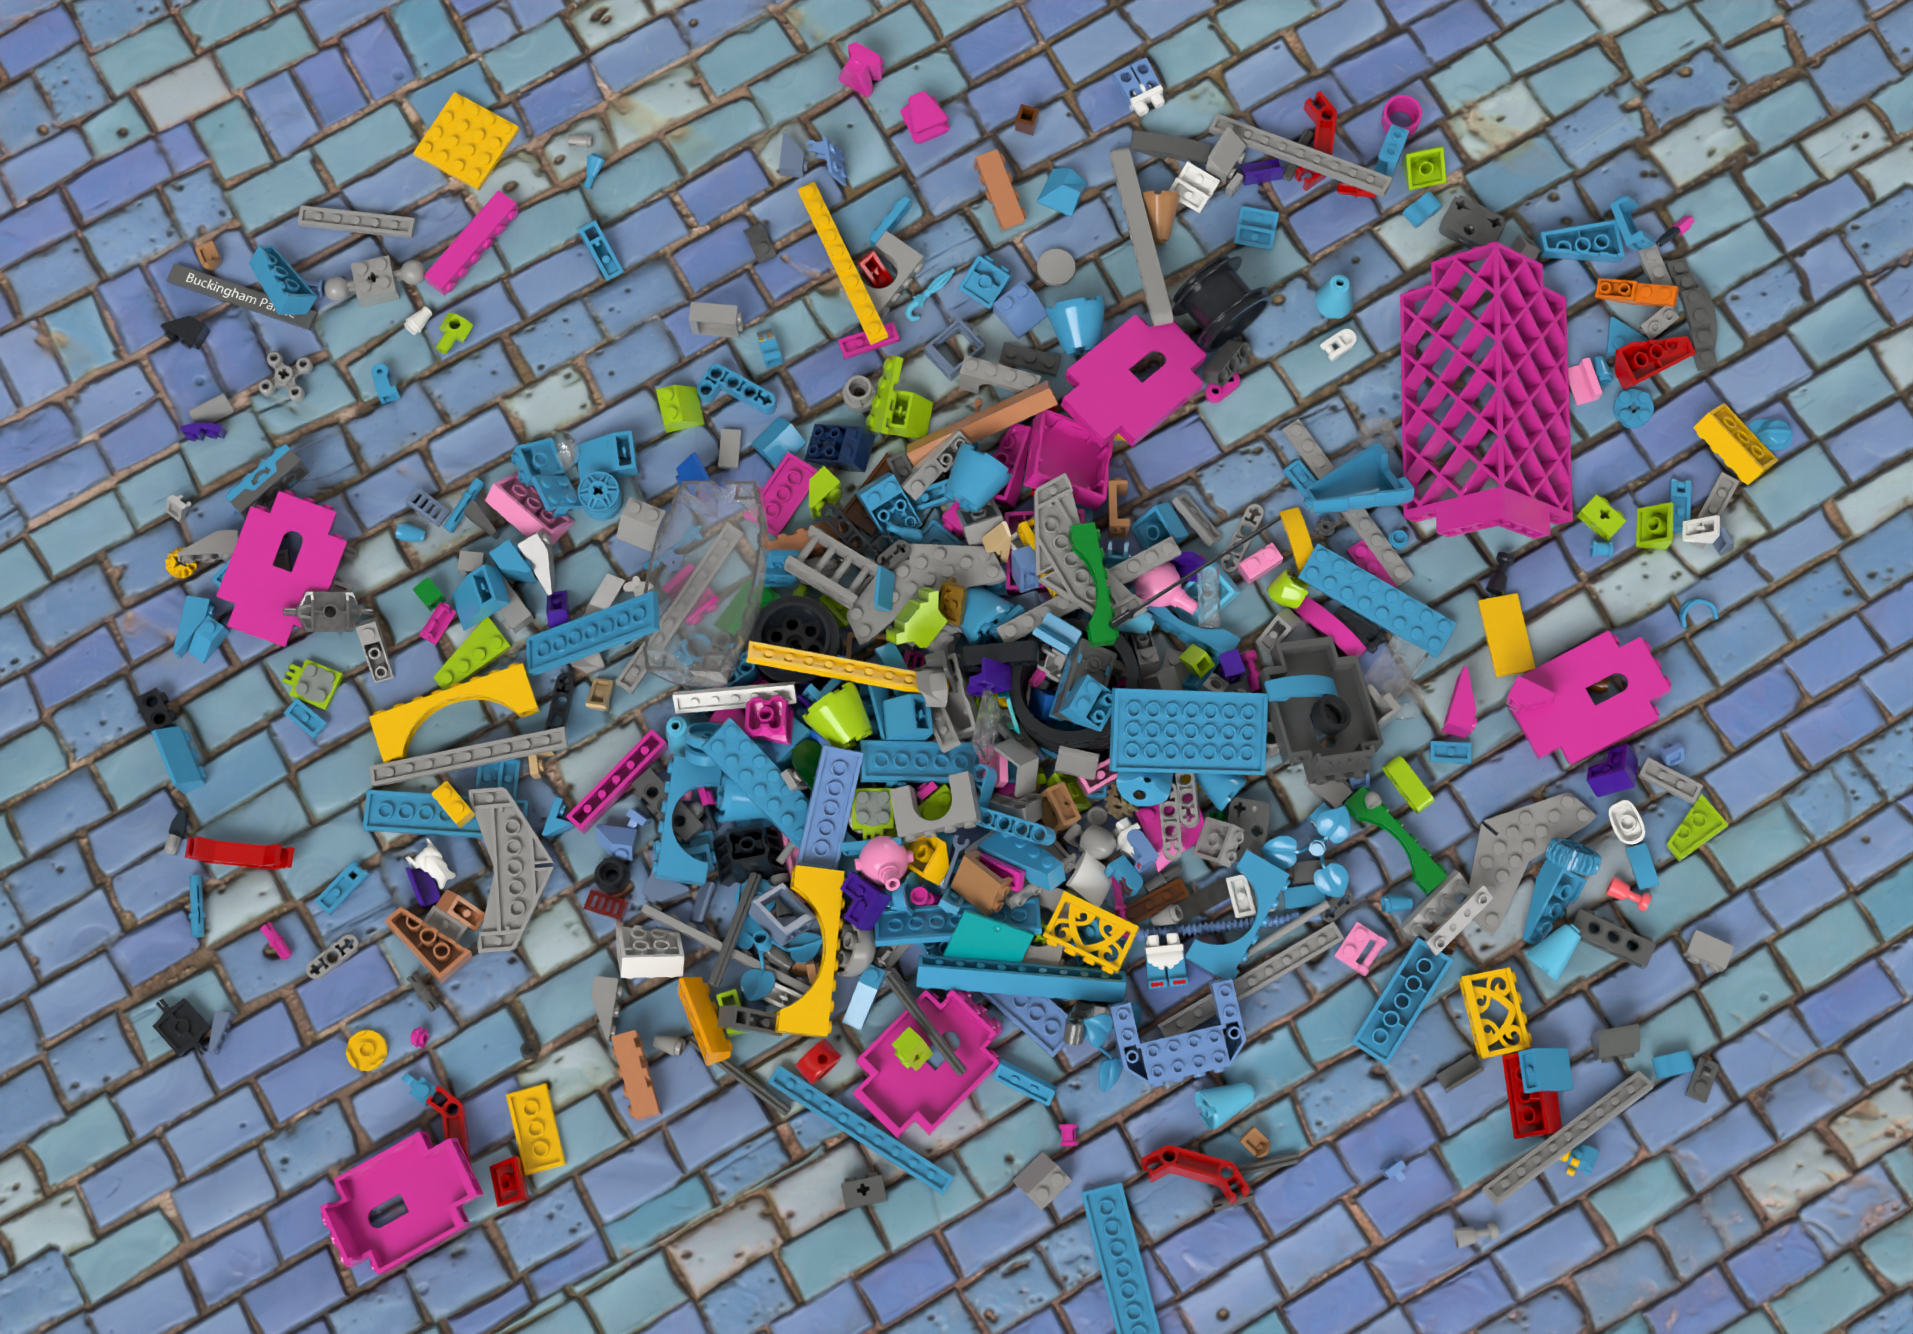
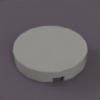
[1037,249,1075,287]

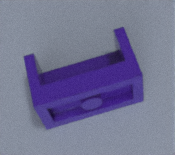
[1216,649,1245,685]

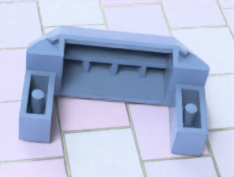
[1108,977,1246,1087]

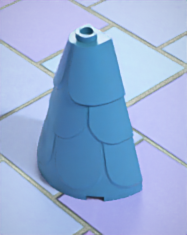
[1303,442,1414,513]

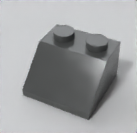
[1590,1024,1640,1063]

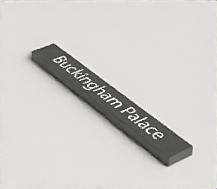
[167,263,318,331]

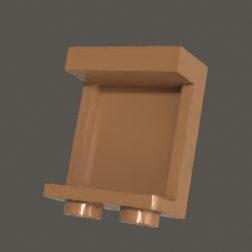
[1107,478,1130,538]
[950,850,1013,916]

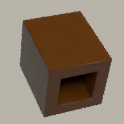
[1015,104,1039,136]

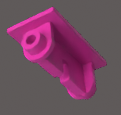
[419,602,457,645]

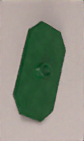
[792,739,822,791]

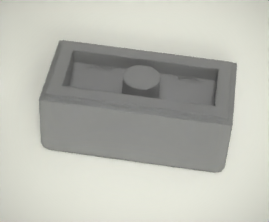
[188,394,234,423]

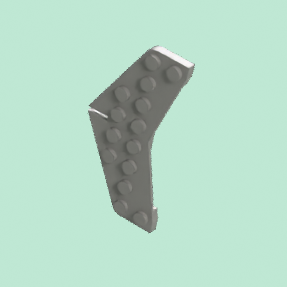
[1034,473,1147,627]
[847,543,1007,647]
[469,787,555,953]
[1466,793,1597,936]

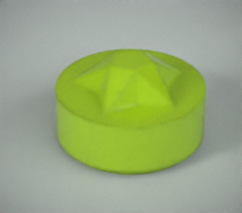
[793,584,808,597]

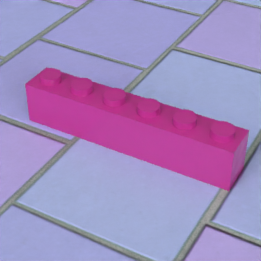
[424,190,519,296]
[566,729,668,835]

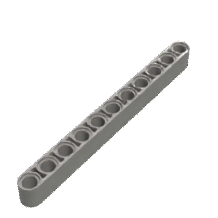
[1110,147,1173,327]

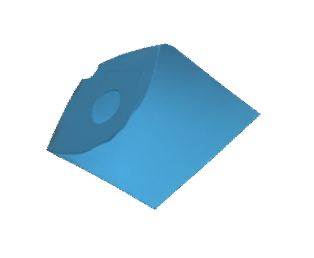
[1116,772,1173,806]

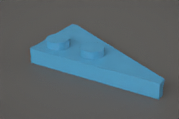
[1606,317,1649,356]

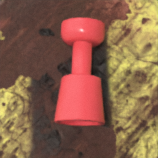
[1605,876,1652,912]

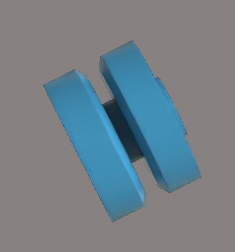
[685,722,722,767]

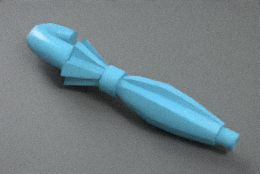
[905,268,955,322]

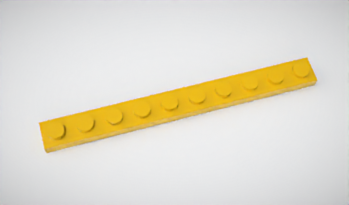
[797,181,889,345]
[746,641,949,694]

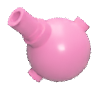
[1133,562,1200,615]
[854,836,913,891]

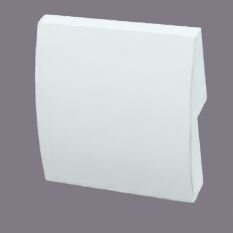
[1169,161,1221,213]
[1066,851,1112,907]
[1226,875,1275,919]

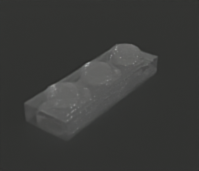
[1197,567,1221,628]

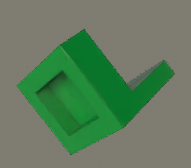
[413,577,446,612]

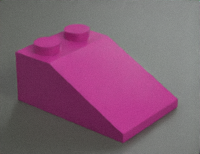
[1441,666,1478,739]

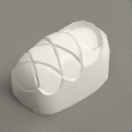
[1609,800,1645,845]

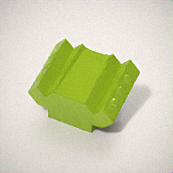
[886,587,948,649]

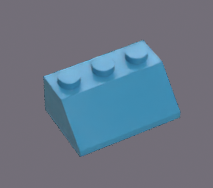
[151,726,207,794]

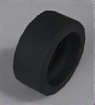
[1311,695,1351,735]

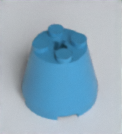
[1046,296,1105,356]
[944,444,1013,513]
[961,586,1016,646]
[715,772,767,822]

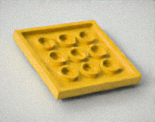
[413,92,520,191]

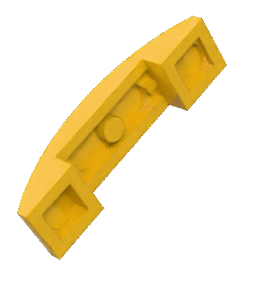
[1279,507,1313,576]

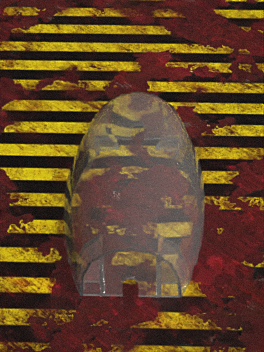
[643,481,768,689]

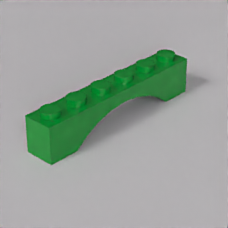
[1068,522,1119,648]
[1343,786,1448,896]

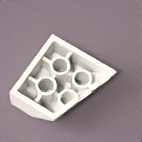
[616,922,684,979]

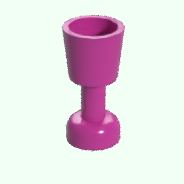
[1240,650,1262,693]
[910,887,941,906]

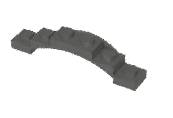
[1665,258,1718,371]

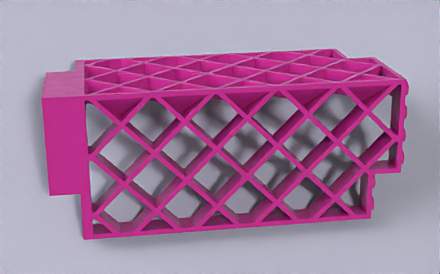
[1400,241,1573,539]

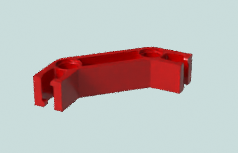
[1294,91,1337,191]
[184,836,295,870]
[425,1085,472,1168]
[1141,1145,1250,1205]

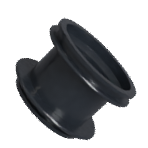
[1172,255,1272,353]
[748,595,842,689]

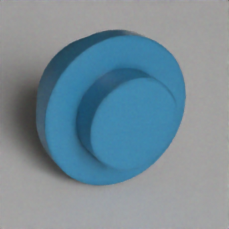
[1388,529,1409,549]

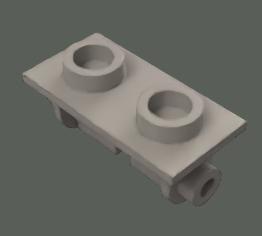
[1638,306,1680,340]
[872,944,911,972]

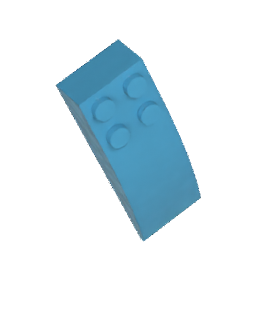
[1351,937,1453,1065]

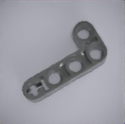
[1063,1000,1115,1045]

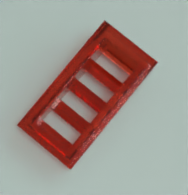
[583,890,629,922]

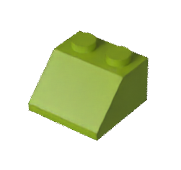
[656,385,705,433]

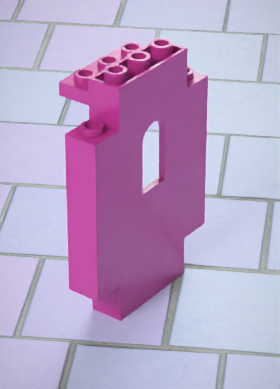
[1061,314,1206,447]
[216,490,347,648]
[1511,631,1672,767]
[852,990,1003,1139]
[320,1131,484,1275]

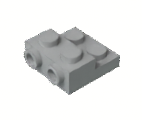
[1192,817,1244,868]

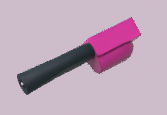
[1656,215,1694,247]
[698,787,719,832]

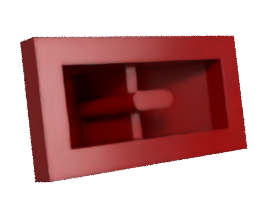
[858,250,893,289]

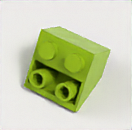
[887,390,933,439]
[809,466,842,520]

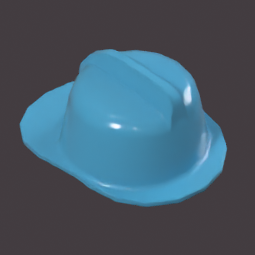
[1748,419,1793,450]
[889,871,921,916]

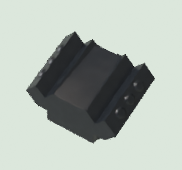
[713,823,788,887]

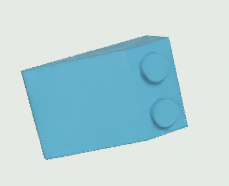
[1170,562,1242,628]

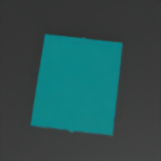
[942,910,1034,962]

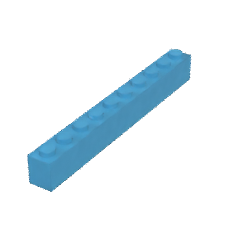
[916,954,1126,1004]

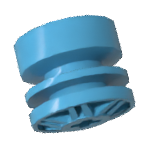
[578,471,623,521]

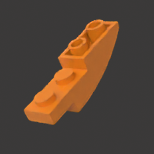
[1595,278,1679,307]

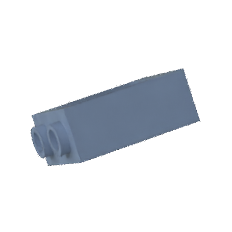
[924,318,986,382]
[749,882,816,947]

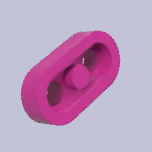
[1205,372,1240,403]

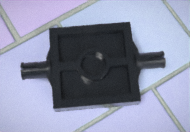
[153,998,212,1057]

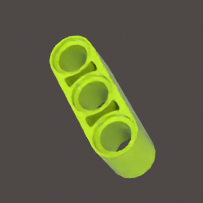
[1382,755,1434,814]

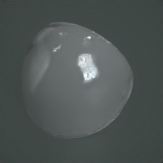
[556,438,580,473]

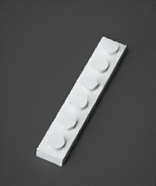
[673,681,797,714]

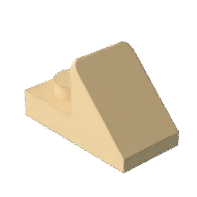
[982,521,1012,564]
[586,678,614,712]
[528,751,555,779]

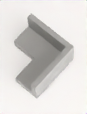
[1367,684,1402,729]
[994,738,1039,798]

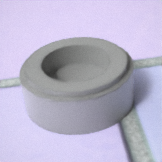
[1087,806,1107,826]

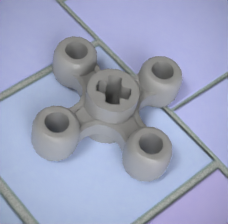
[259,351,313,403]

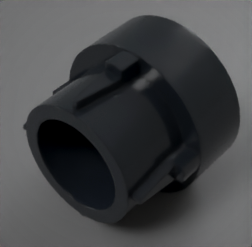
[594,858,630,895]

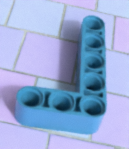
[971,764,1056,846]

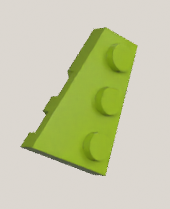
[1666,794,1728,862]

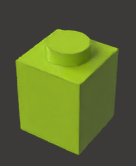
[1179,644,1215,678]

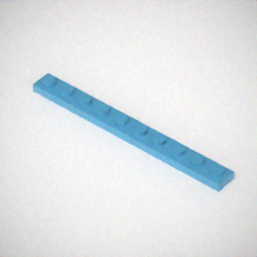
[767,1065,954,1196]

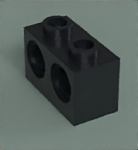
[134,688,177,734]

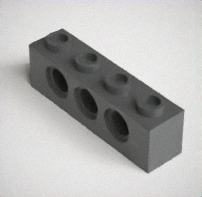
[631,768,706,846]
[1571,908,1656,969]

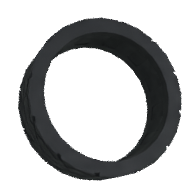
[1008,618,1144,754]

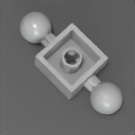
[324,255,426,308]

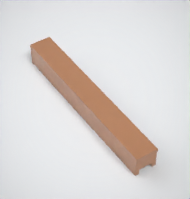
[906,380,1058,467]

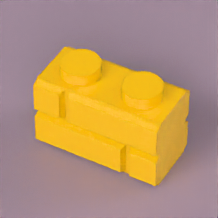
[431,781,476,828]

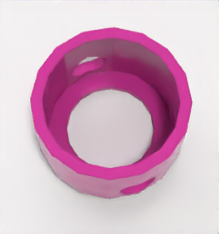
[1381,95,1422,138]

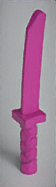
[1112,876,1130,939]

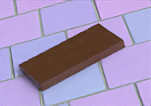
[840,453,892,538]

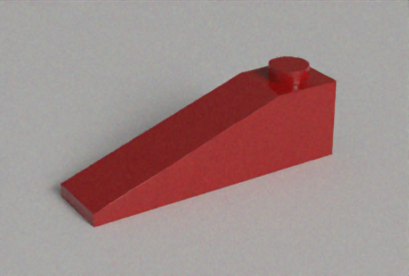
[1615,336,1696,390]

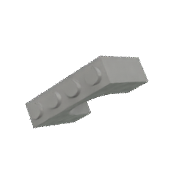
[840,231,925,319]
[960,355,1041,395]
[890,771,982,843]
[1021,888,1078,966]

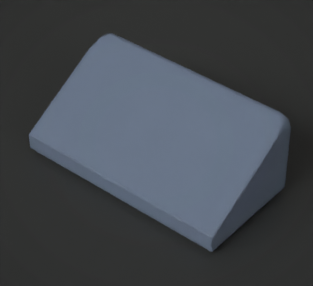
[689,882,716,925]

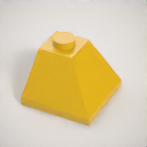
[907,836,949,886]

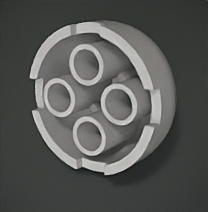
[834,914,876,978]

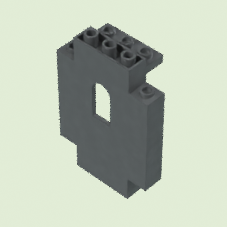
[1258,636,1384,785]

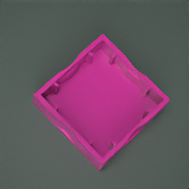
[1024,409,1114,510]

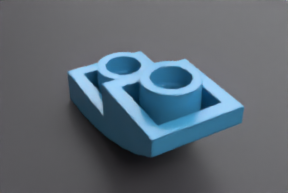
[1626,843,1659,890]

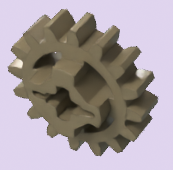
[1104,783,1145,819]

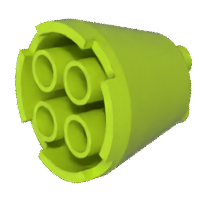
[802,682,873,750]

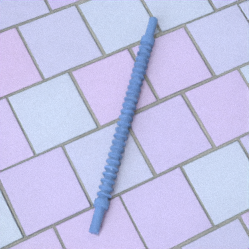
[1119,912,1321,942]

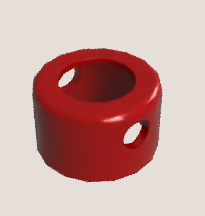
[795,1039,841,1085]

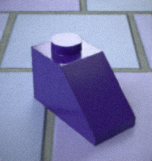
[546,590,571,629]

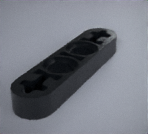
[545,673,575,730]

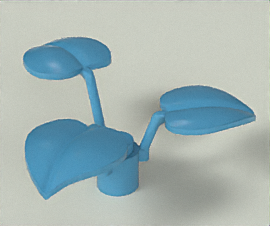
[1261,806,1350,897]
[731,916,822,1001]
[1083,1003,1142,1093]

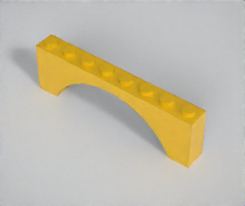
[369,663,540,763]
[775,865,847,1038]

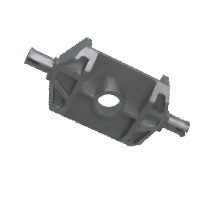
[283,592,374,633]

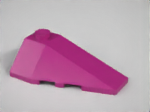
[991,424,1032,508]

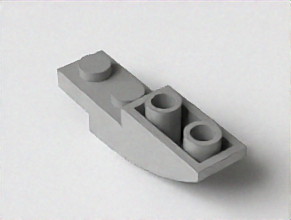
[901,430,972,501]

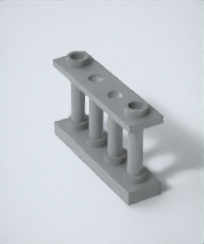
[784,525,879,610]
[1398,870,1493,956]

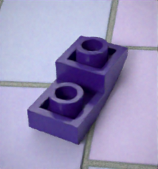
[180,423,227,441]

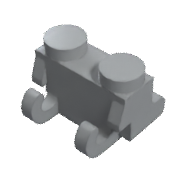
[1037,643,1068,682]

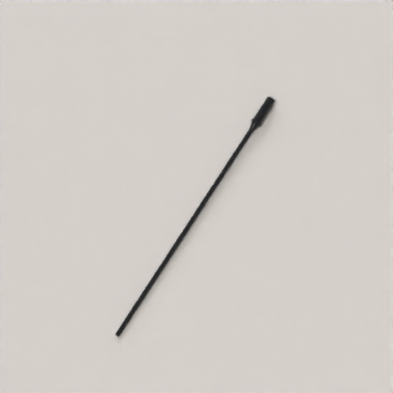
[1109,516,1281,629]

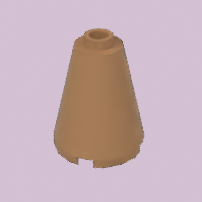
[1142,191,1180,245]

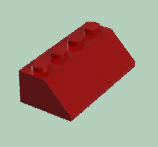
[1502,1053,1562,1139]

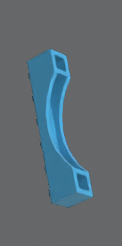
[1129,586,1241,663]

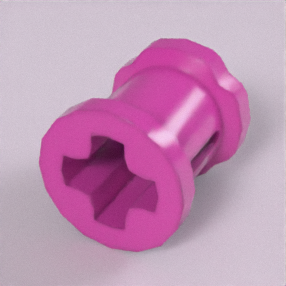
[1059,1124,1078,1147]

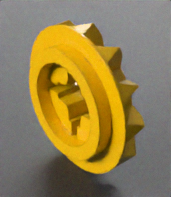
[165,547,198,578]

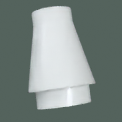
[404,306,433,335]

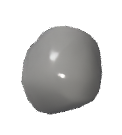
[1079,824,1116,860]

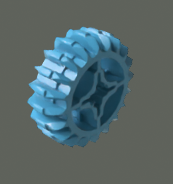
[1545,837,1602,876]

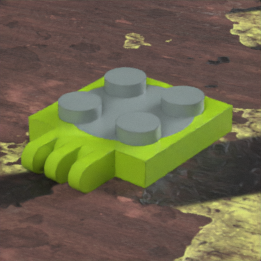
[281,659,344,711]
[852,788,894,841]

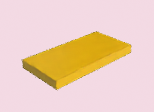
[1477,593,1536,678]
[506,1083,566,1176]

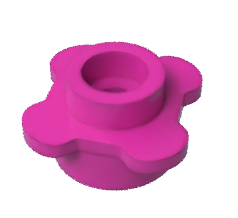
[410,1027,429,1049]

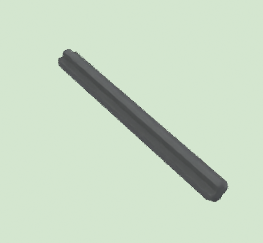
[708,872,762,987]
[884,973,967,1076]
[688,1035,791,1116]

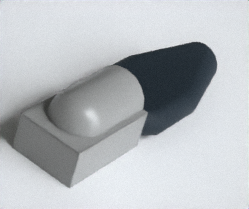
[163,810,187,856]

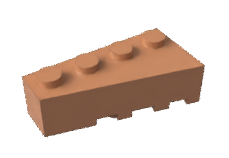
[972,149,1027,232]
[762,518,846,559]
[385,906,472,985]
[611,1030,662,1122]

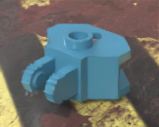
[1102,539,1131,569]

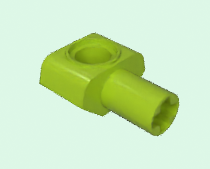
[435,312,474,355]

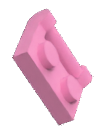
[1334,922,1388,976]

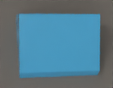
[751,417,806,469]

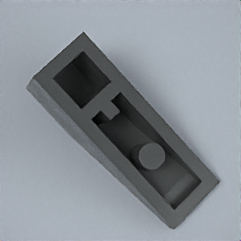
[717,1005,782,1036]

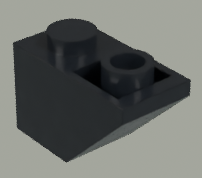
[160,316,210,350]

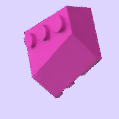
[1135,794,1204,873]

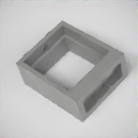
[689,302,744,338]

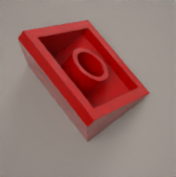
[489,1156,530,1208]

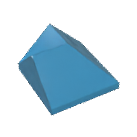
[1037,168,1088,217]

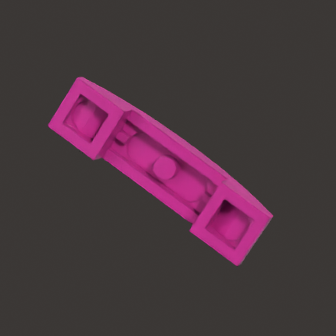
[1293,596,1367,658]

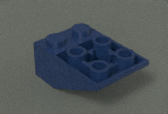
[804,424,875,473]

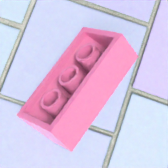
[485,472,575,545]

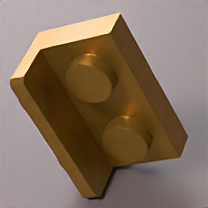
[938,577,968,626]

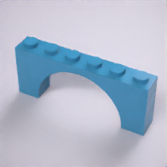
[652,755,722,886]
[1184,850,1291,981]

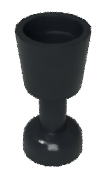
[1485,552,1515,596]

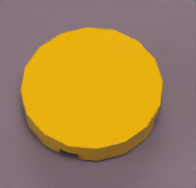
[346,1030,388,1071]

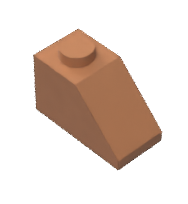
[436,889,485,932]

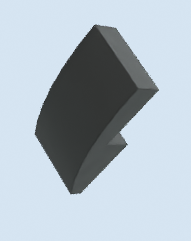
[1291,859,1335,884]

